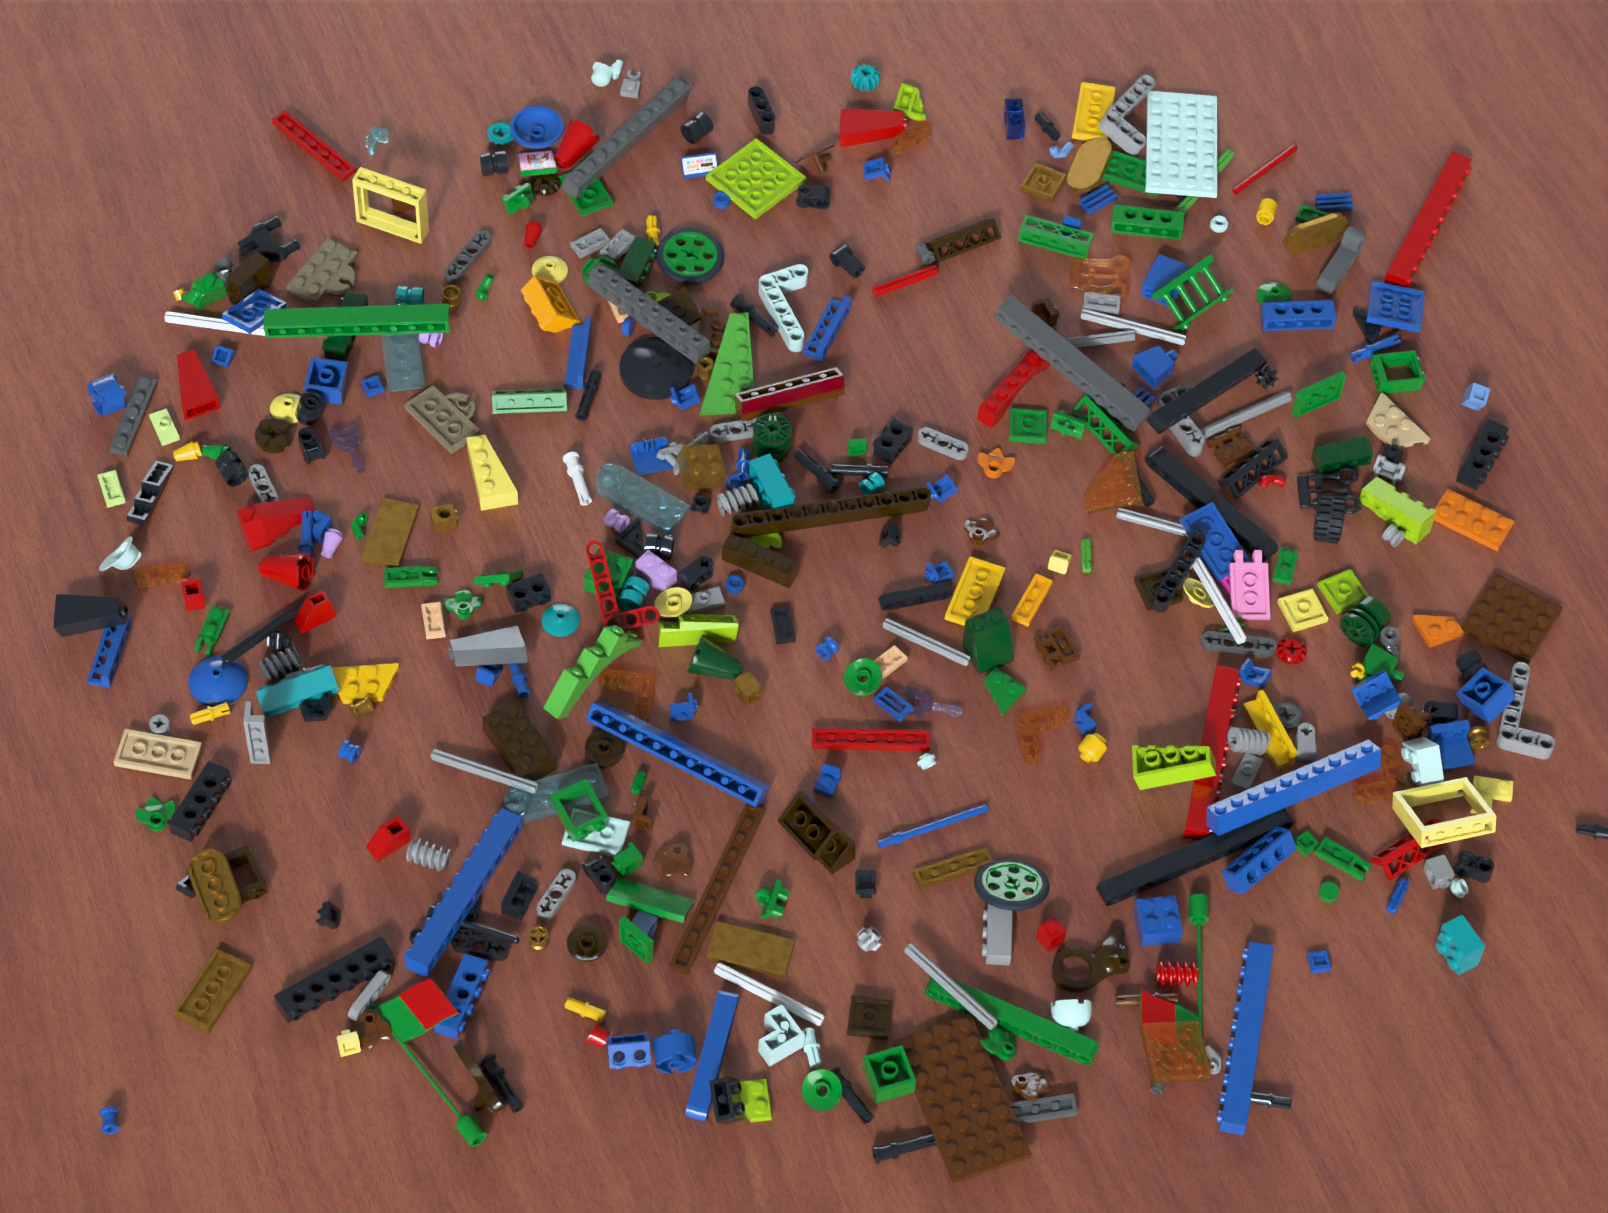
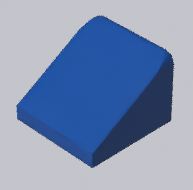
[211,345,236,368]
[475,664,503,687]

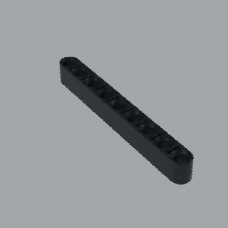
[1146,348,1267,435]
[1145,446,1278,562]

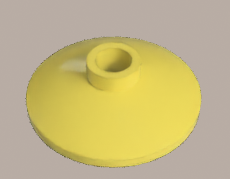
[532,256,568,283]
[270,393,301,424]
[1183,578,1215,608]
[654,587,693,618]

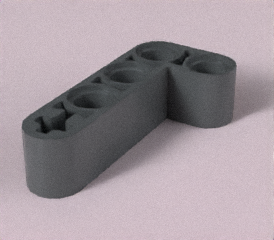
[1316,226,1366,295]

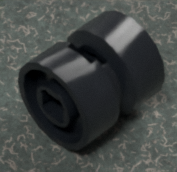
[680,112,714,144]
[480,150,508,177]
[295,391,324,425]
[215,451,249,487]
[644,532,674,560]
[1455,650,1490,682]

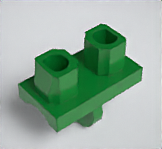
[501,183,535,215]
[1050,410,1086,439]
[754,879,790,920]

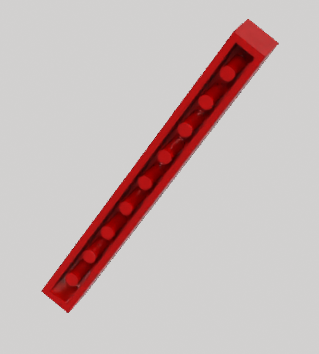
[1384,152,1472,287]
[1183,665,1241,841]

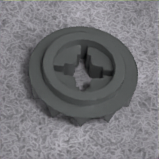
[1273,701,1302,730]

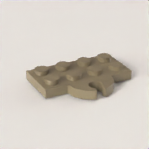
[286,238,358,305]
[404,385,481,454]

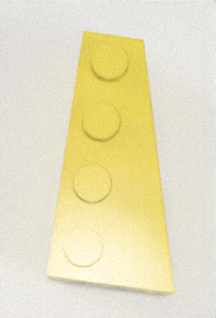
[466,434,518,511]

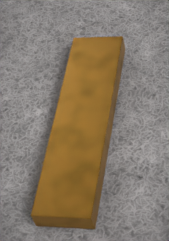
[912,847,993,890]

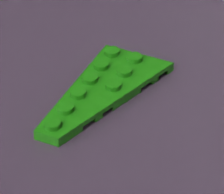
[700,313,754,416]

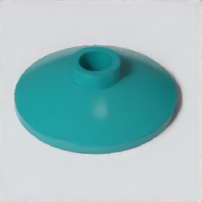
[542,604,580,637]

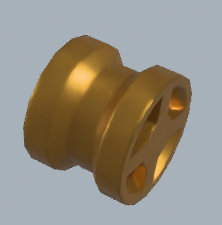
[1468,726,1490,749]
[528,926,549,951]

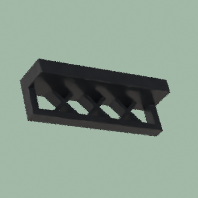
[1217,439,1288,499]

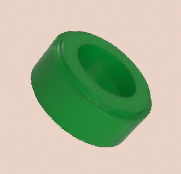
[1318,882,1339,903]

